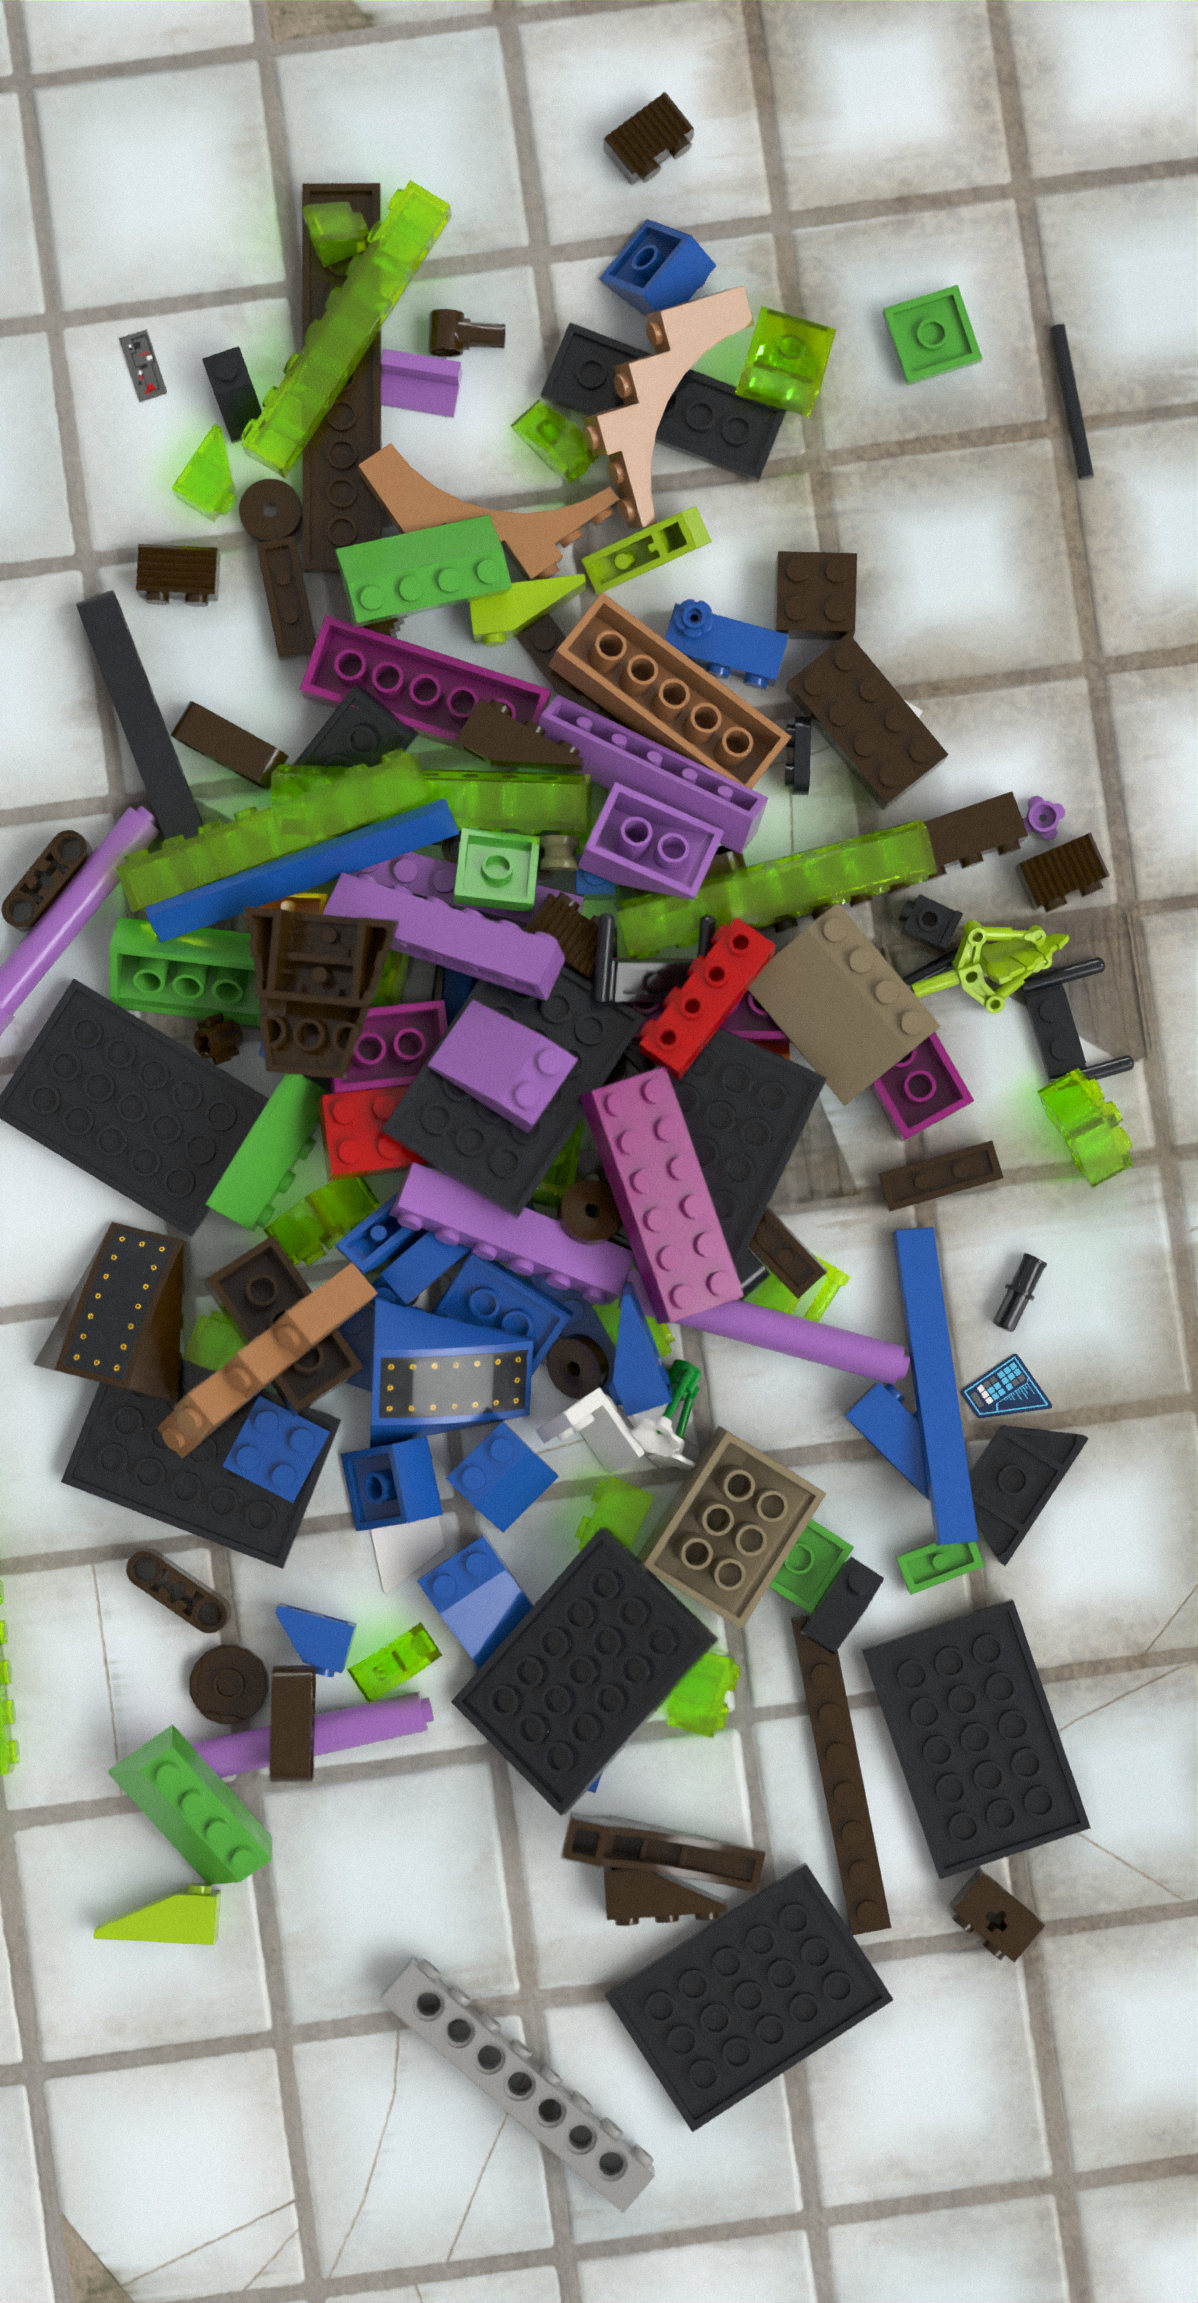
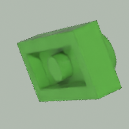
[895,1541,985,1595]

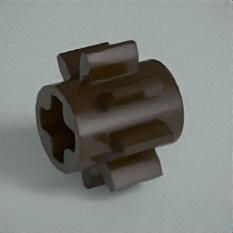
[193,1013,243,1065]

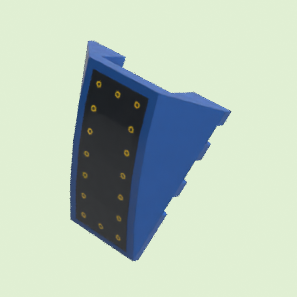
[370,1296,533,1448]

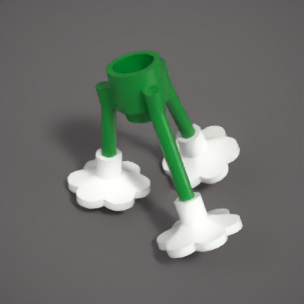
[617,1359,702,1470]

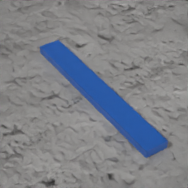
[145,798,459,942]
[892,1227,978,1546]

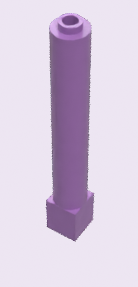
[0,806,160,1035]
[617,1269,910,1385]
[191,1691,434,1778]

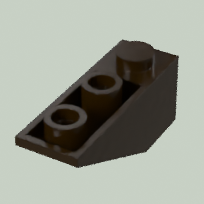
[456,699,584,771]
[604,1867,727,1926]

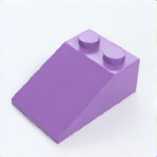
[578,782,725,901]
[428,1000,577,1133]

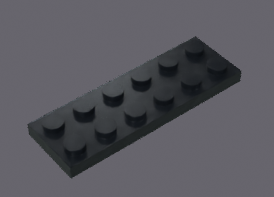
[541,322,788,483]

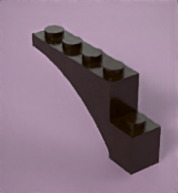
[561,1812,766,1892]

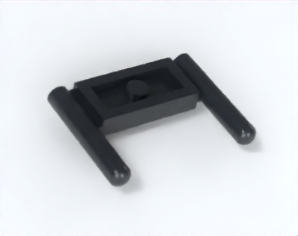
[593,913,716,1002]
[1021,957,1134,1093]

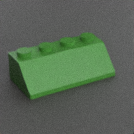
[335,515,512,628]
[109,917,262,1026]
[206,1073,330,1232]
[108,1724,272,1885]

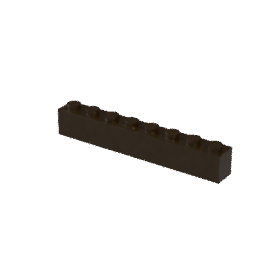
[713,791,1028,934]

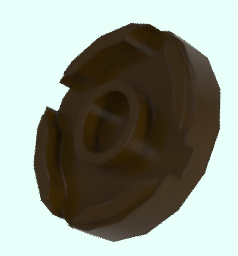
[189,1644,269,1724]

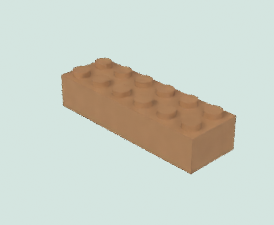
[548,592,792,789]

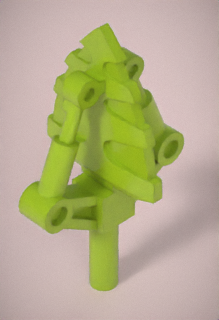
[910,920,1070,1014]

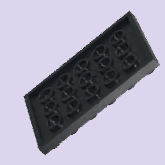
[381,965,646,1219]
[0,979,269,1237]
[587,1027,827,1273]
[61,1357,342,1569]
[451,1527,719,1816]
[861,1599,1091,1879]
[605,1862,894,2132]

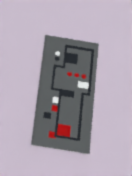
[119,329,167,402]

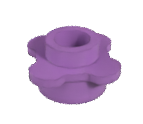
[1023,796,1065,841]

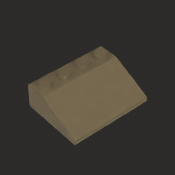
[748,903,941,1106]
[637,1426,827,1629]

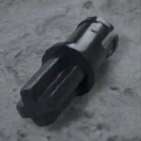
[993,1253,1047,1332]

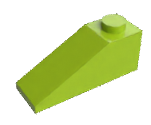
[581,506,712,595]
[469,574,586,647]
[93,1882,221,1945]

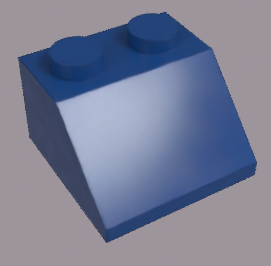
[599,219,716,317]
[446,1421,559,1533]
[341,1437,443,1532]

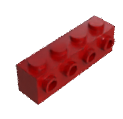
[638,917,776,1080]

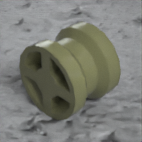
[540,835,580,872]

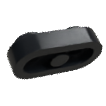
[785,716,811,795]

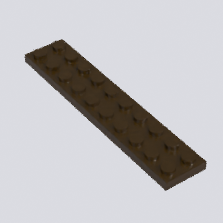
[302,183,382,573]

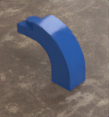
[369,1231,472,1307]

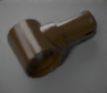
[428,309,506,357]

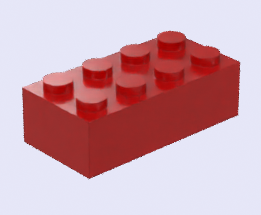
[317,1085,436,1181]

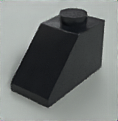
[202,346,269,444]
[800,1556,884,1655]

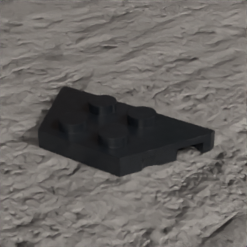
[969,1425,1089,1566]

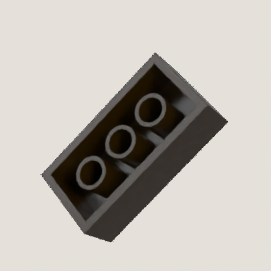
[785,633,949,811]
[204,1235,363,1417]

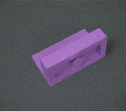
[381,348,462,418]

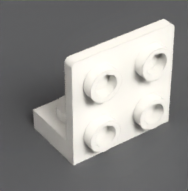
[535,1387,644,1474]

